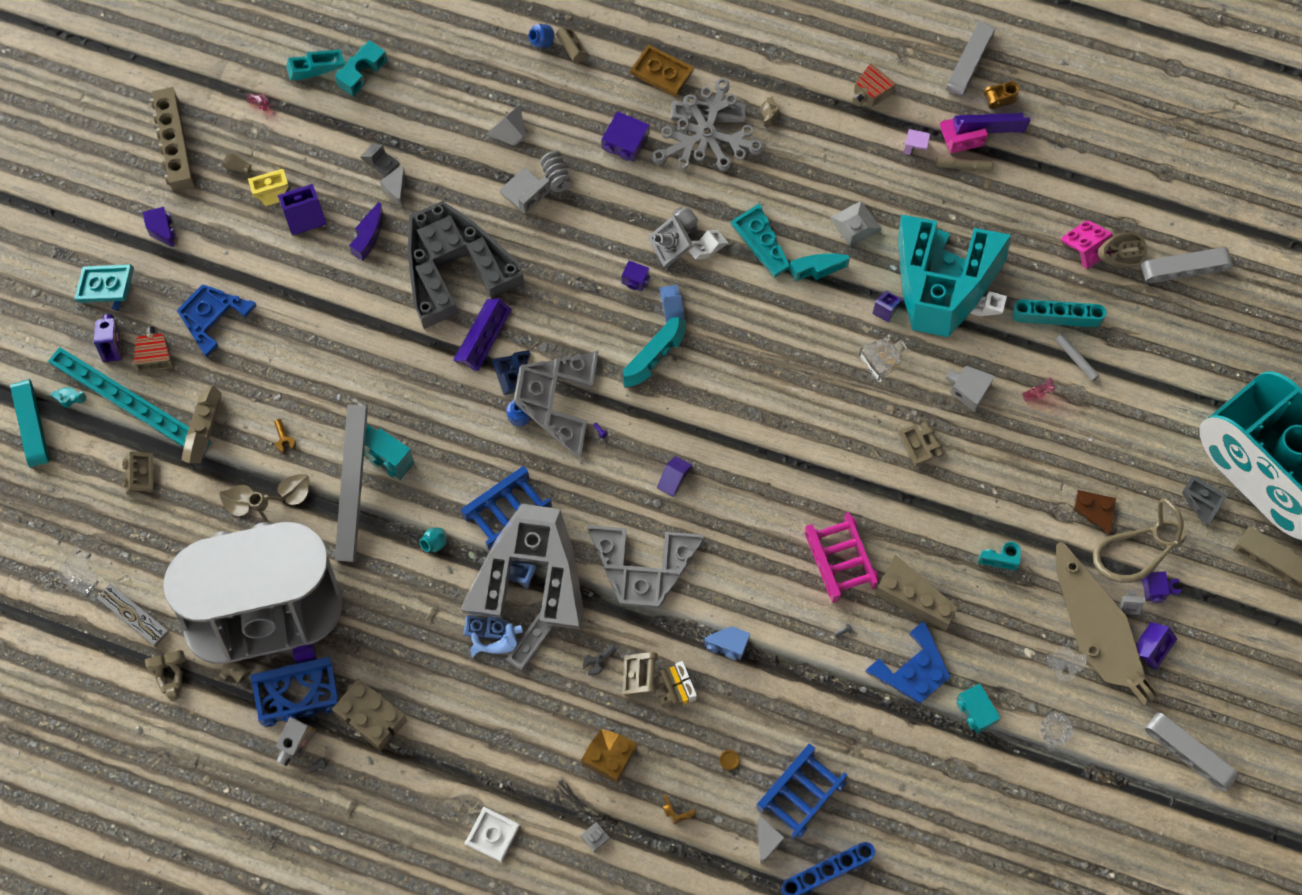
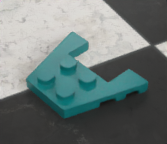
[929,229,966,278]

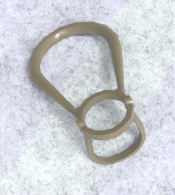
[1093,498,1186,583]

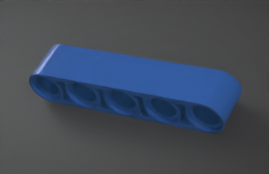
[781,842,875,895]

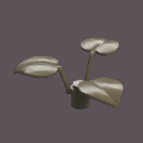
[220,474,309,523]

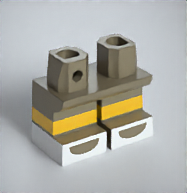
[654,661,697,708]

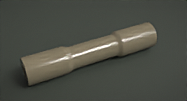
[936,157,992,172]

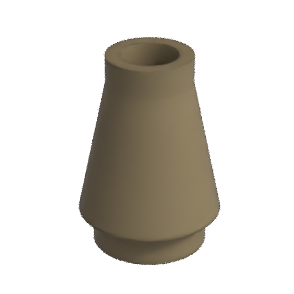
[223,153,252,174]

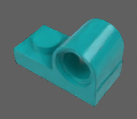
[978,541,1021,571]

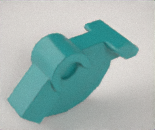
[50,387,86,408]

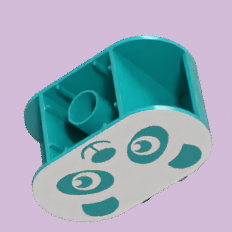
[1200,371,1302,540]

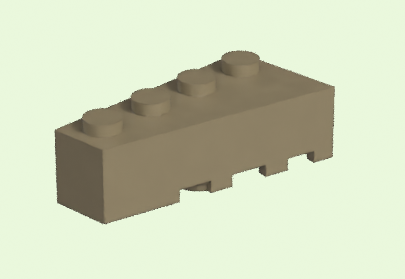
[875,555,958,631]

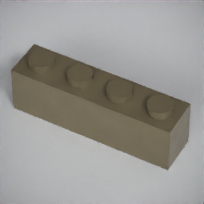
[1233,526,1302,592]

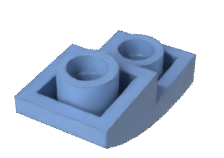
[463,615,508,640]

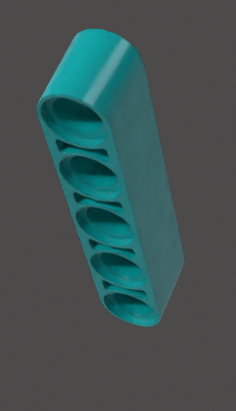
[1012,299,1107,327]
[10,379,50,468]

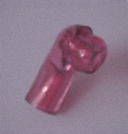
[247,94,270,111]

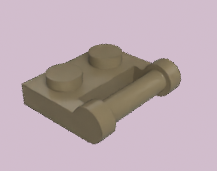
[622,652,658,697]

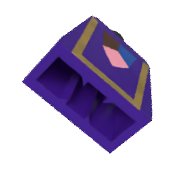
[94,314,122,362]

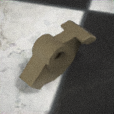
[760,96,779,127]

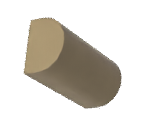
[556,27,589,63]

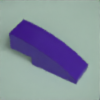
[349,202,383,261]

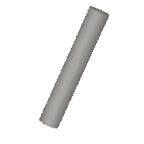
[1055,334,1099,382]

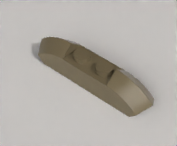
[182,385,222,463]

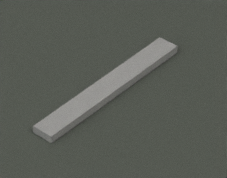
[335,405,368,562]

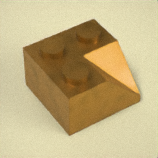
[581,729,637,784]

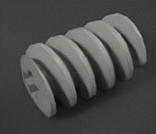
[540,151,572,192]

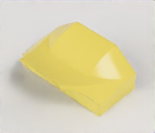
[248,169,289,206]

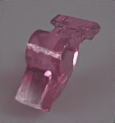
[1022,378,1055,401]

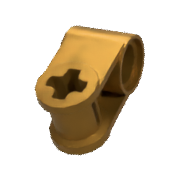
[983,81,1020,109]

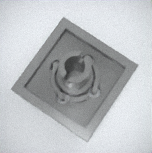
[648,215,693,267]

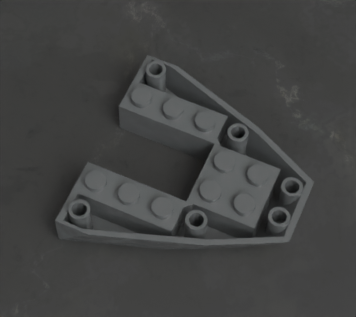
[408,201,525,329]

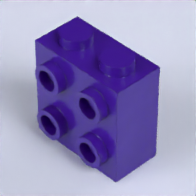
[601,111,650,162]

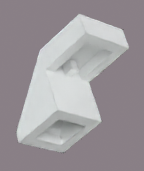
[688,230,728,260]
[970,291,1007,316]

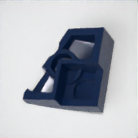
[492,350,530,395]

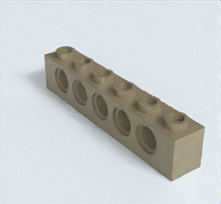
[150,87,195,192]

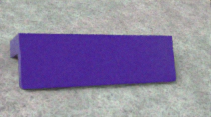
[953,113,1031,135]
[453,298,512,371]

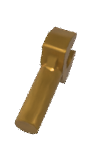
[274,419,296,454]

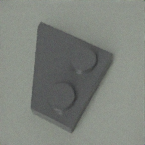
[1182,475,1227,527]

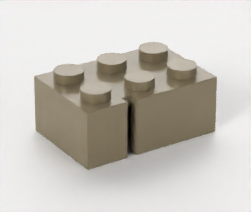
[332,678,407,751]

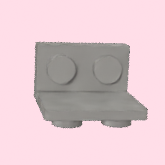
[500,168,550,214]

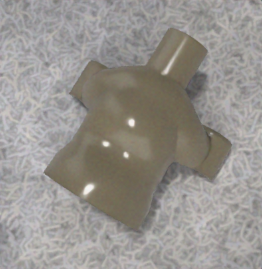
[219,660,252,684]

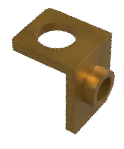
[663,794,696,824]

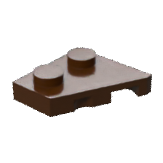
[1073,490,1116,535]

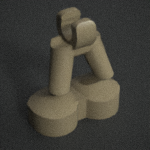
[145,650,186,701]

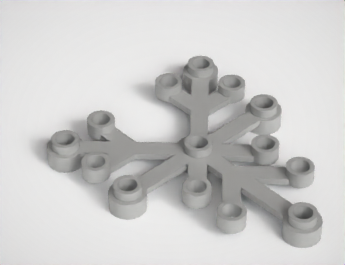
[652,78,763,172]

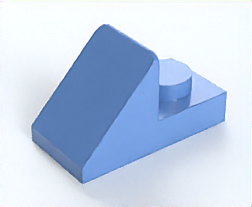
[659,285,685,323]
[509,561,536,589]

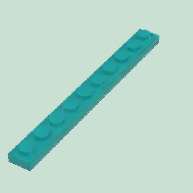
[48,347,212,450]

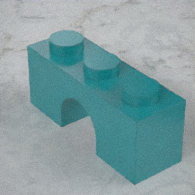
[335,40,388,97]

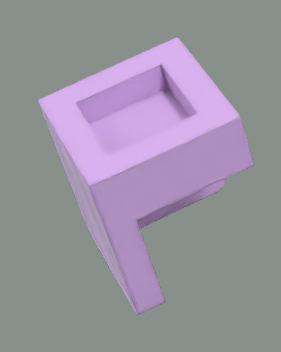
[903,129,930,155]

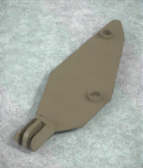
[1056,542,1161,706]

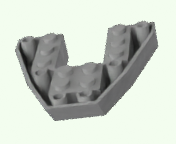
[461,504,584,630]

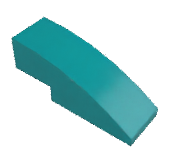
[286,49,345,81]
[789,253,850,281]

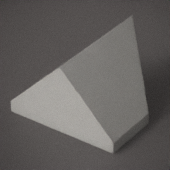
[486,106,526,146]

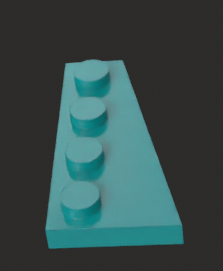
[730,203,789,278]

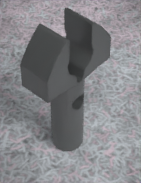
[583,645,616,675]

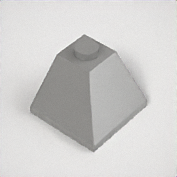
[830,201,881,246]

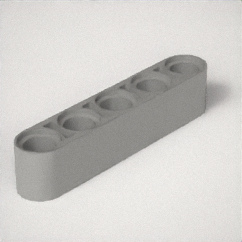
[946,21,995,97]
[1141,247,1233,284]
[1145,713,1239,792]

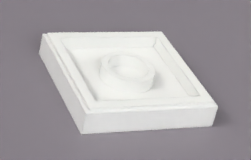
[465,807,521,863]

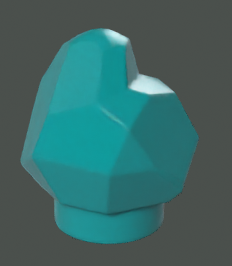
[419,528,447,552]

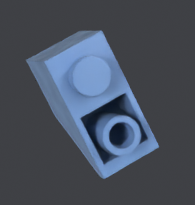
[704,626,750,660]

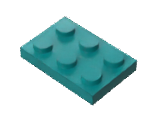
[74,264,134,303]

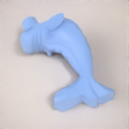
[470,622,523,658]

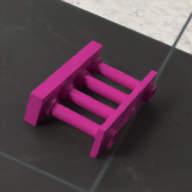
[804,512,879,603]

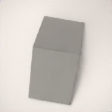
[380,166,406,207]
[757,818,784,863]

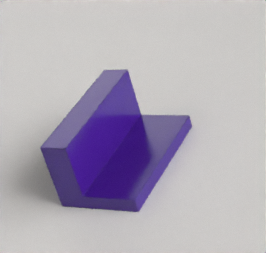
[1135,622,1177,670]

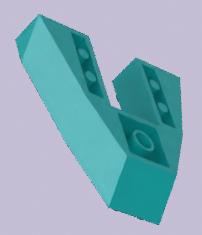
[898,214,1011,337]

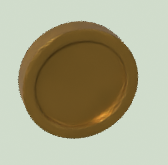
[719,750,739,771]

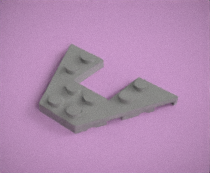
[513,351,598,458]
[588,525,704,609]

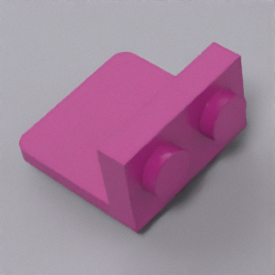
[940,119,987,154]
[1061,220,1113,269]

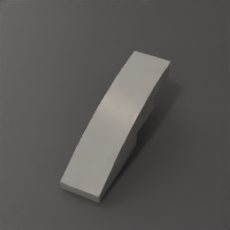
[671,100,746,123]

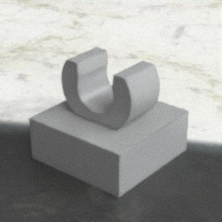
[1119,590,1144,615]
[581,822,610,852]

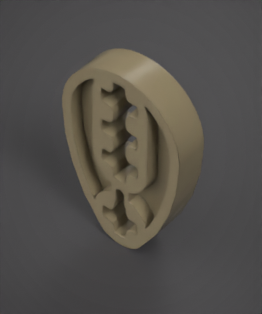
[1098,232,1147,268]

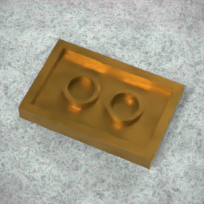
[630,44,694,97]

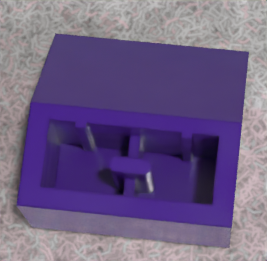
[278,184,327,236]

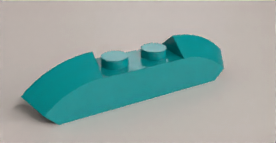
[623,317,686,387]

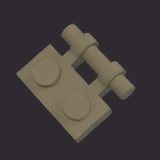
[898,421,944,466]

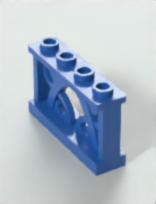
[250,657,339,727]

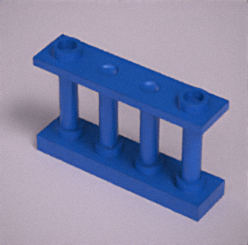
[460,465,552,551]
[756,743,847,840]

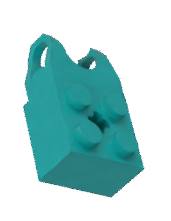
[364,424,414,480]

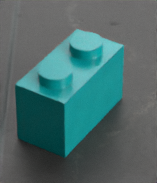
[956,683,1001,734]

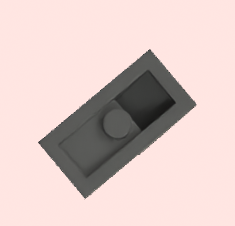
[360,144,399,176]

